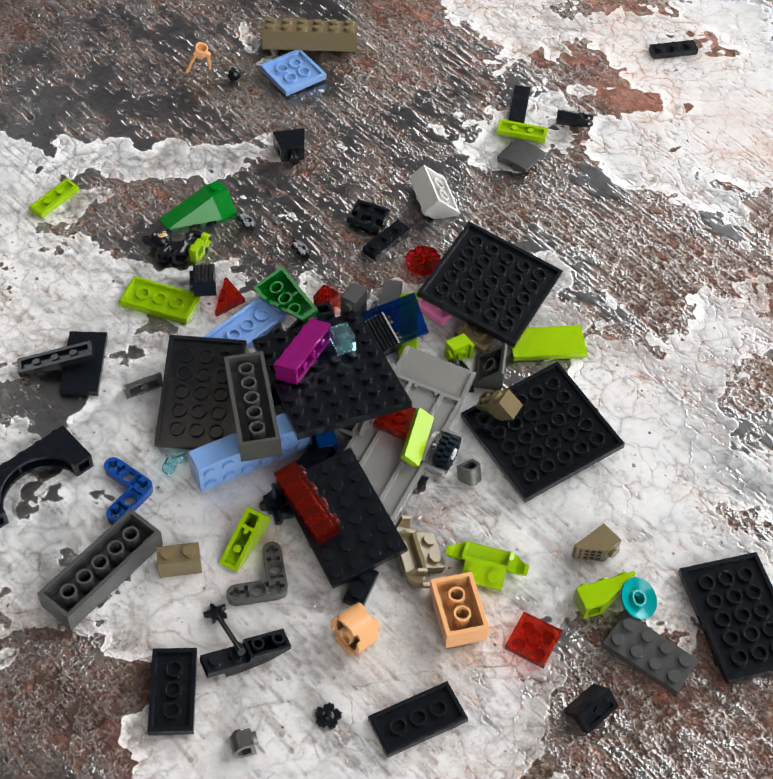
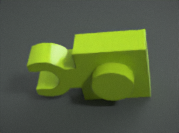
[188,232,211,264]

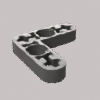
[226,542,288,606]

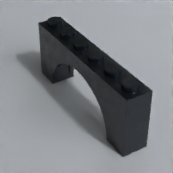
[0,426,94,528]

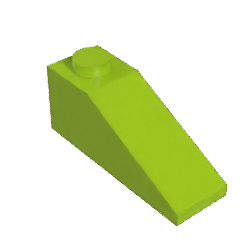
[219,507,271,572]

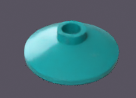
[620,577,657,620]

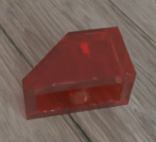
[313,284,345,312]

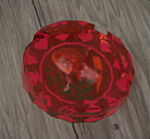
[406,246,441,276]

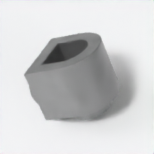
[456,459,482,486]
[229,728,259,758]

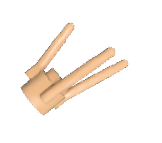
[185,42,211,74]

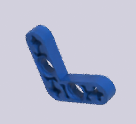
[104,457,153,525]

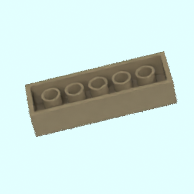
[262,17,357,52]

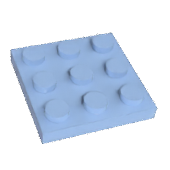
[260,50,326,96]

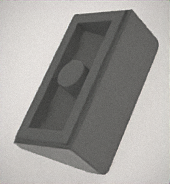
[122,372,163,399]

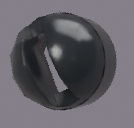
[228,66,241,80]

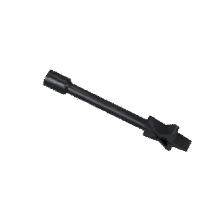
[203,603,246,656]

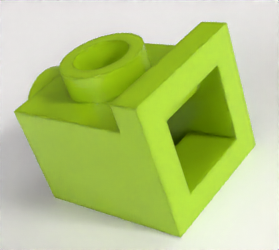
[444,333,475,363]

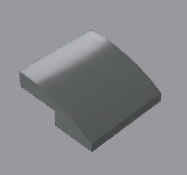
[497,139,545,173]

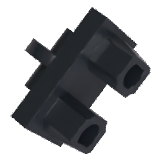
[259,483,294,525]

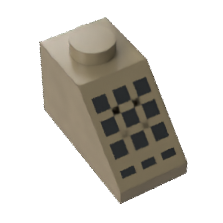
[572,524,621,562]

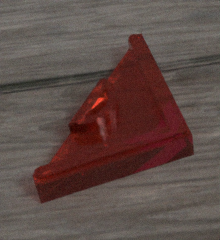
[215,277,245,317]

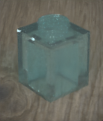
[329,322,356,355]

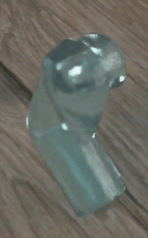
[162,452,187,475]

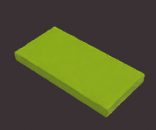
[119,276,201,325]
[511,325,587,362]

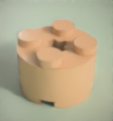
[330,602,380,656]

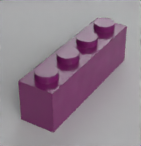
[274,318,332,385]

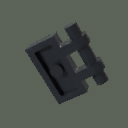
[347,199,390,233]

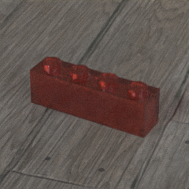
[273,460,341,545]

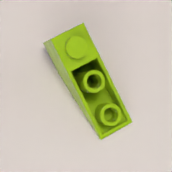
[573,571,636,619]

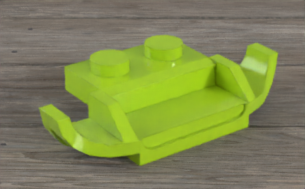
[445,541,529,591]

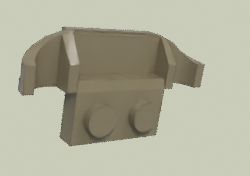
[396,515,445,588]

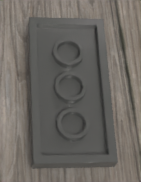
[602,612,700,695]

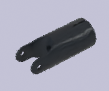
[556,110,593,127]

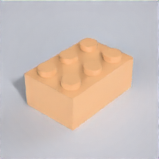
[429,572,489,648]

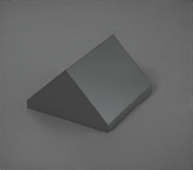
[472,343,508,390]

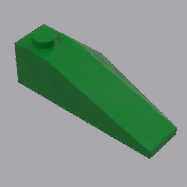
[159,180,237,231]
[253,266,319,322]

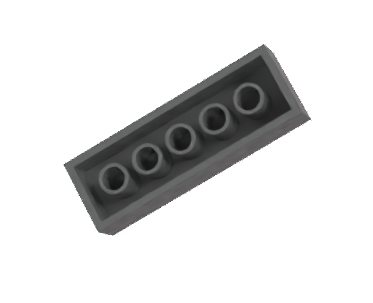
[224,351,282,462]
[37,508,163,630]

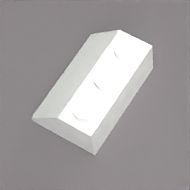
[409,165,460,220]

